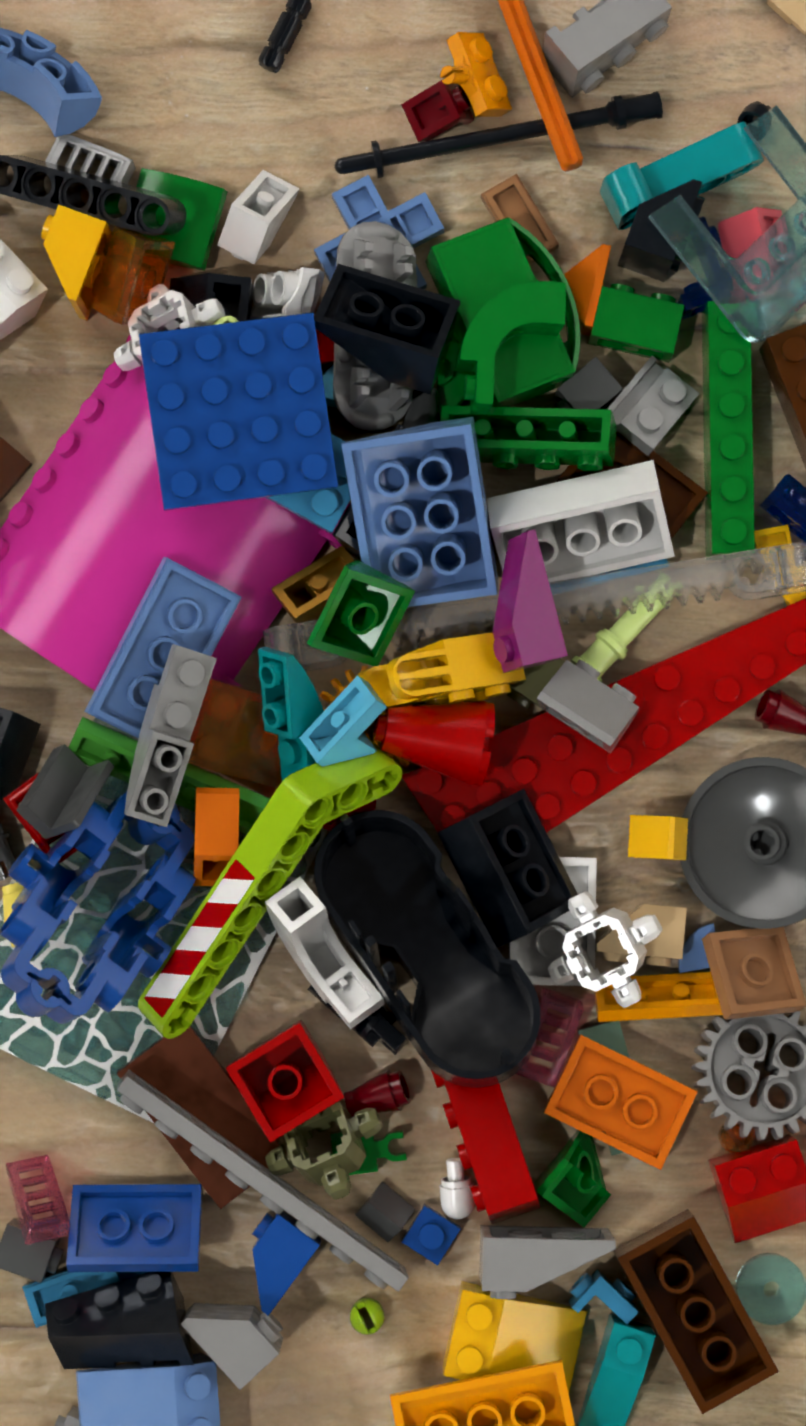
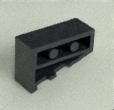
[45,1272,194,1369]

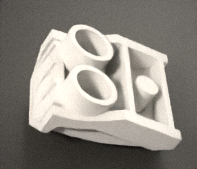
[250,267,325,320]

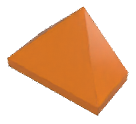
[564,244,611,336]

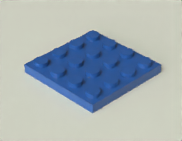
[139,313,338,511]

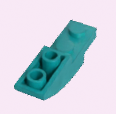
[258,647,324,781]

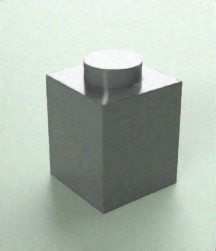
[555,357,623,409]
[0,1219,64,1283]

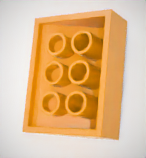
[390,1360,575,1426]

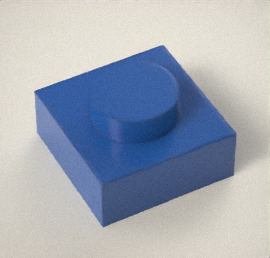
[402,1203,461,1265]

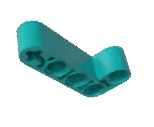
[600,122,764,230]

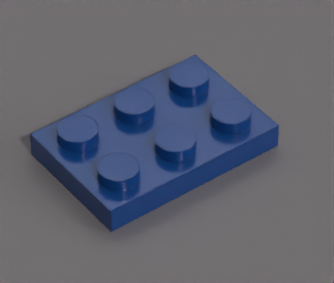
[66,1184,203,1272]

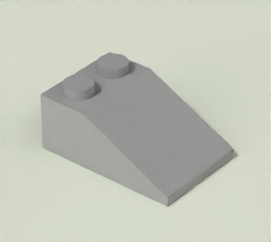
[479,1225,616,1299]

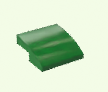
[119,168,228,271]

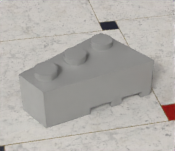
[543,0,672,98]

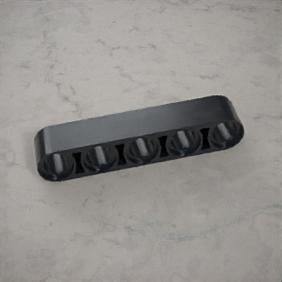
[0,155,186,236]

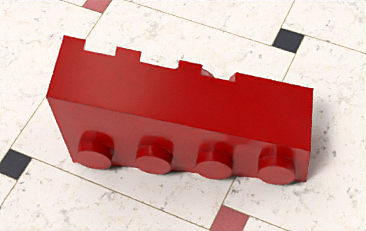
[431,1070,540,1224]

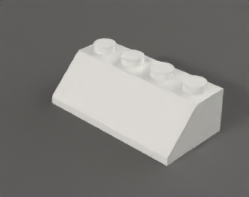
[487,460,675,585]

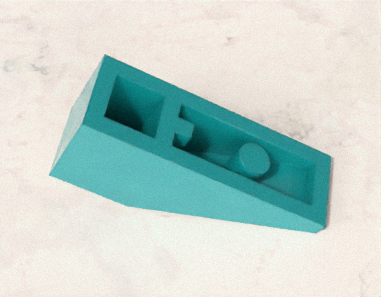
[577,1314,656,1426]

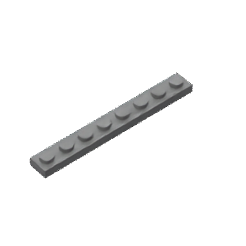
[117,1069,409,1292]

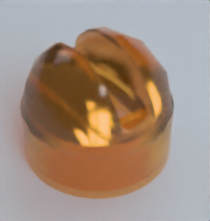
[718,1122,755,1153]

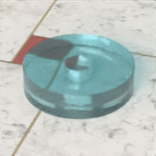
[735,1253,806,1325]

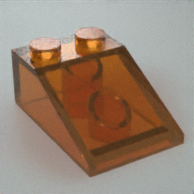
[188,676,282,788]

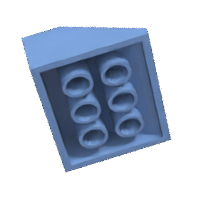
[341,417,499,607]
[76,1353,220,1426]

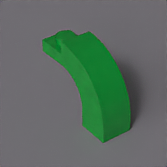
[455,281,567,415]

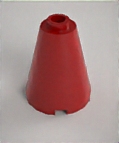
[373,701,495,786]

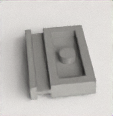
[607,356,700,456]

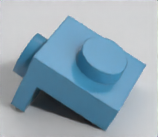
[569,1269,639,1325]

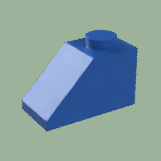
[252,1211,321,1316]

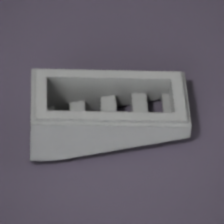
[45,134,136,204]

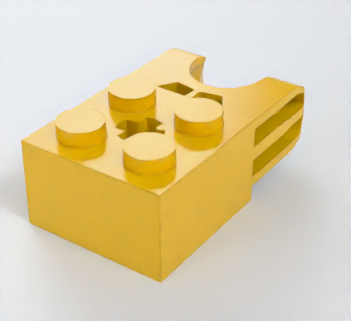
[355,632,526,709]

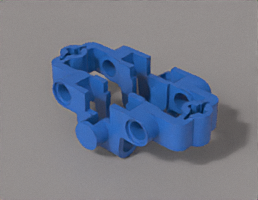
[0,791,196,1024]

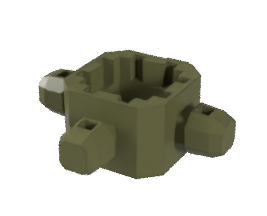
[265,1101,383,1200]

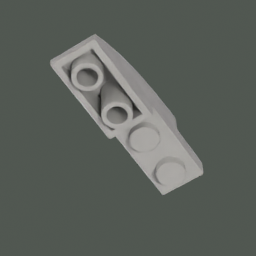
[124,644,217,827]

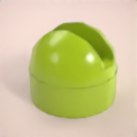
[350,1298,384,1335]

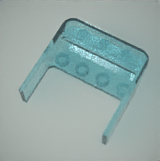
[648,105,806,343]

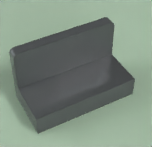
[16,744,114,839]

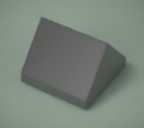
[355,1181,415,1242]

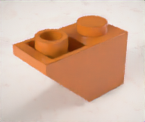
[193,787,240,886]

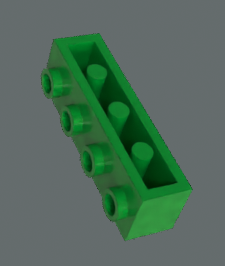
[441,405,616,471]

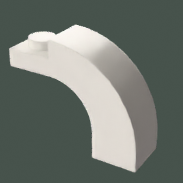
[265,876,385,1030]

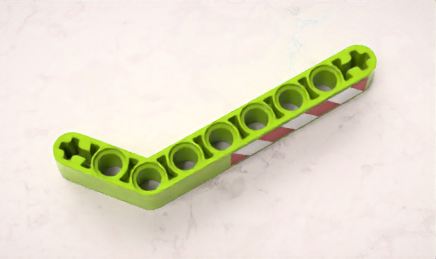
[138,741,402,1039]

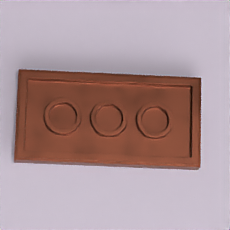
[117,1025,281,1209]

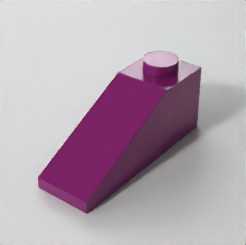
[493,529,568,673]

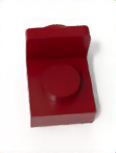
[401,80,474,142]

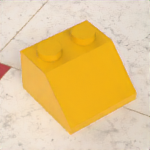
[41,204,117,321]

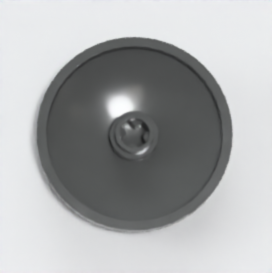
[680,757,806,929]

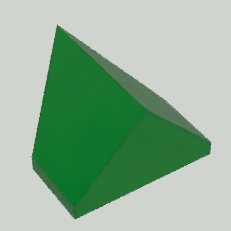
[533,1130,611,1227]

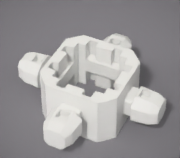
[113,284,226,371]
[547,891,662,1008]

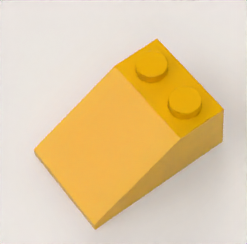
[443,1281,587,1393]

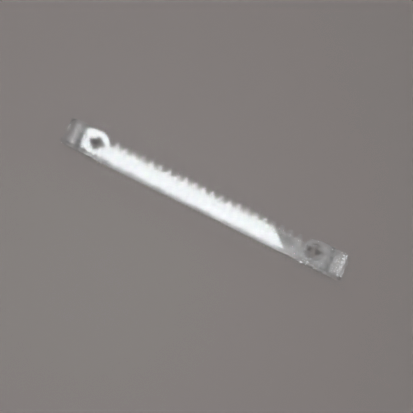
[263,542,806,672]

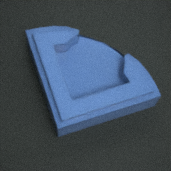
[678,923,715,973]

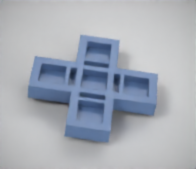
[314,175,445,290]

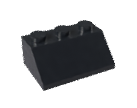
[437,789,578,948]

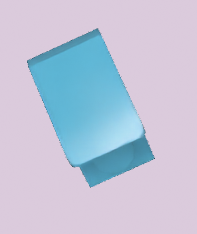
[299,675,387,767]

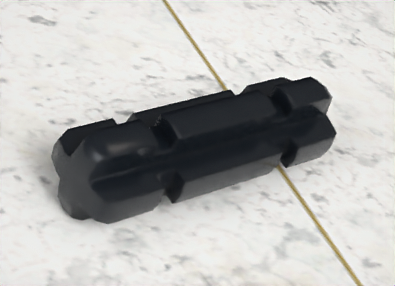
[259,0,312,73]

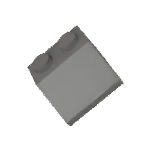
[537,659,639,754]
[181,1303,284,1390]

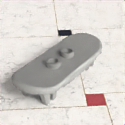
[333,221,417,431]

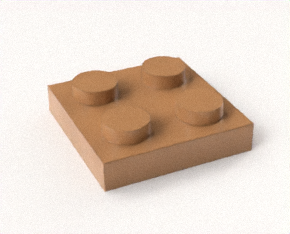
[702,927,806,1020]

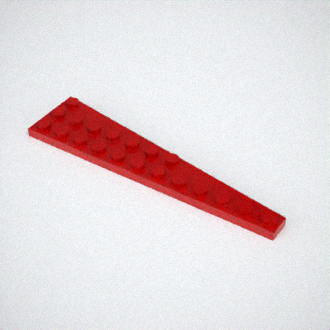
[402,598,806,833]

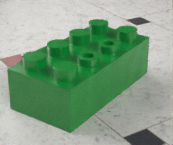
[425,217,581,407]

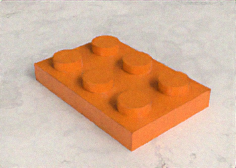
[543,1034,698,1170]

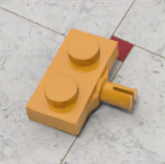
[440,32,512,117]

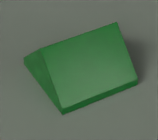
[307,560,415,666]

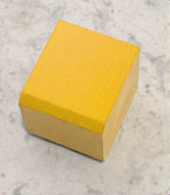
[628,815,688,861]

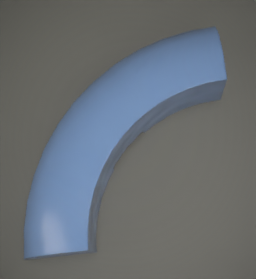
[0,28,102,137]

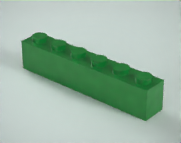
[702,301,755,560]

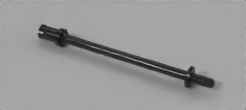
[334,91,663,178]

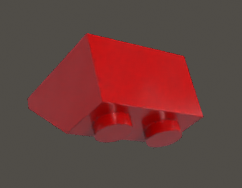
[226,1020,345,1143]
[708,1134,806,1243]

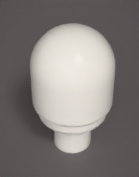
[439,1158,475,1219]

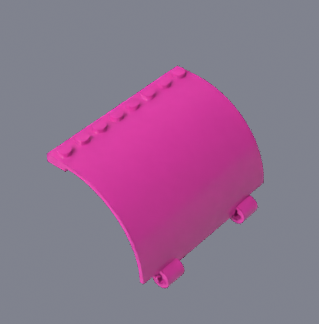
[0,334,351,728]

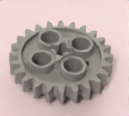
[692,1011,806,1141]

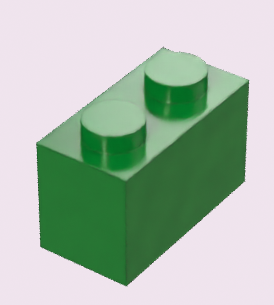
[588,284,685,363]

